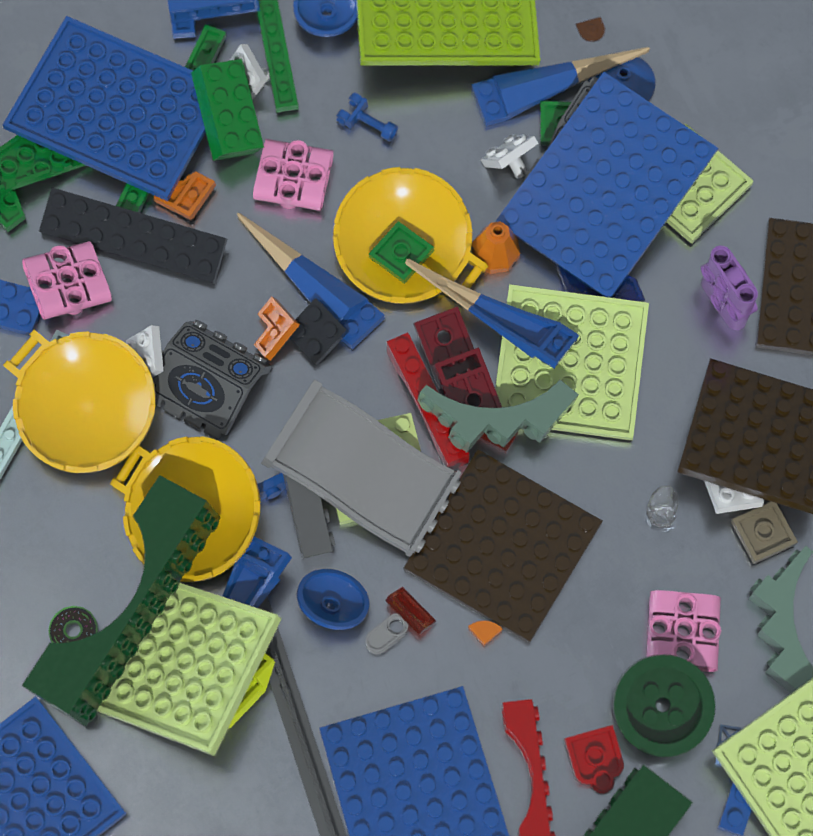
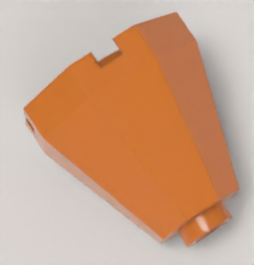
[471,221,520,274]

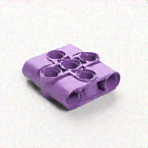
[701,245,758,330]

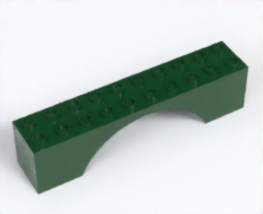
[21,475,221,727]
[583,764,693,836]

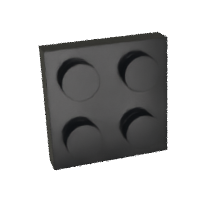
[290,298,349,365]

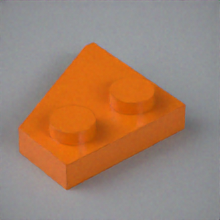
[153,171,216,221]

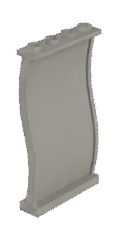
[261,379,462,557]

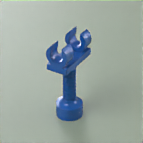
[336,93,398,142]

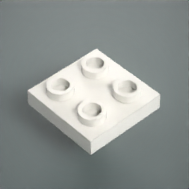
[229,44,269,101]
[480,134,538,179]
[126,325,164,378]
[704,481,764,514]

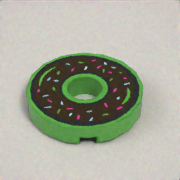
[48,606,99,643]

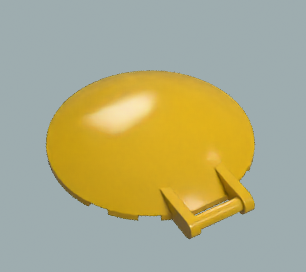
[333,167,488,304]
[3,330,156,473]
[110,436,260,582]

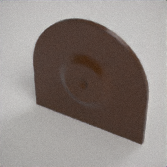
[576,16,605,42]

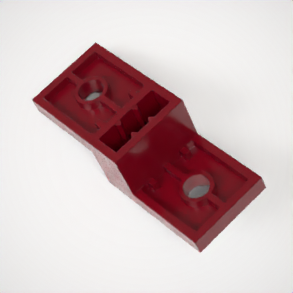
[413,306,502,408]

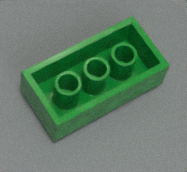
[191,59,264,161]

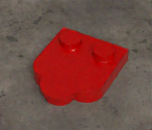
[564,725,624,794]

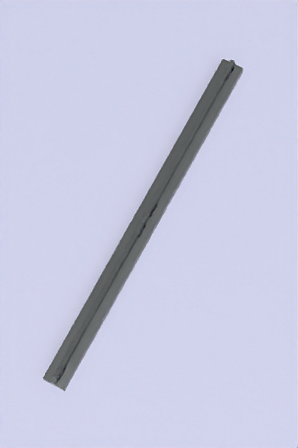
[232,564,347,836]

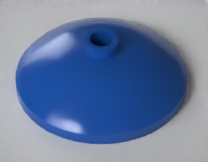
[293,0,357,37]
[588,52,656,101]
[297,569,369,630]

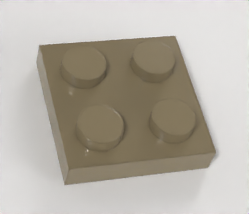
[731,502,798,564]

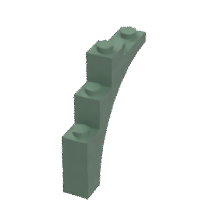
[417,380,579,452]
[749,546,813,694]

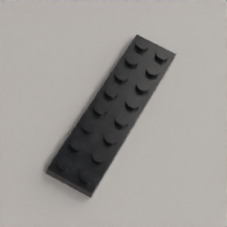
[39,187,228,283]

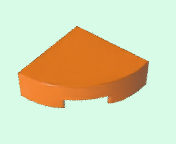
[468,621,503,646]

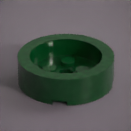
[612,654,716,757]

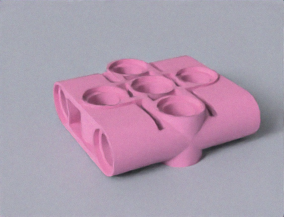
[253,139,334,211]
[22,241,112,320]
[646,590,721,672]

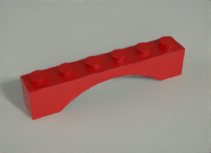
[387,332,469,470]
[501,699,555,836]

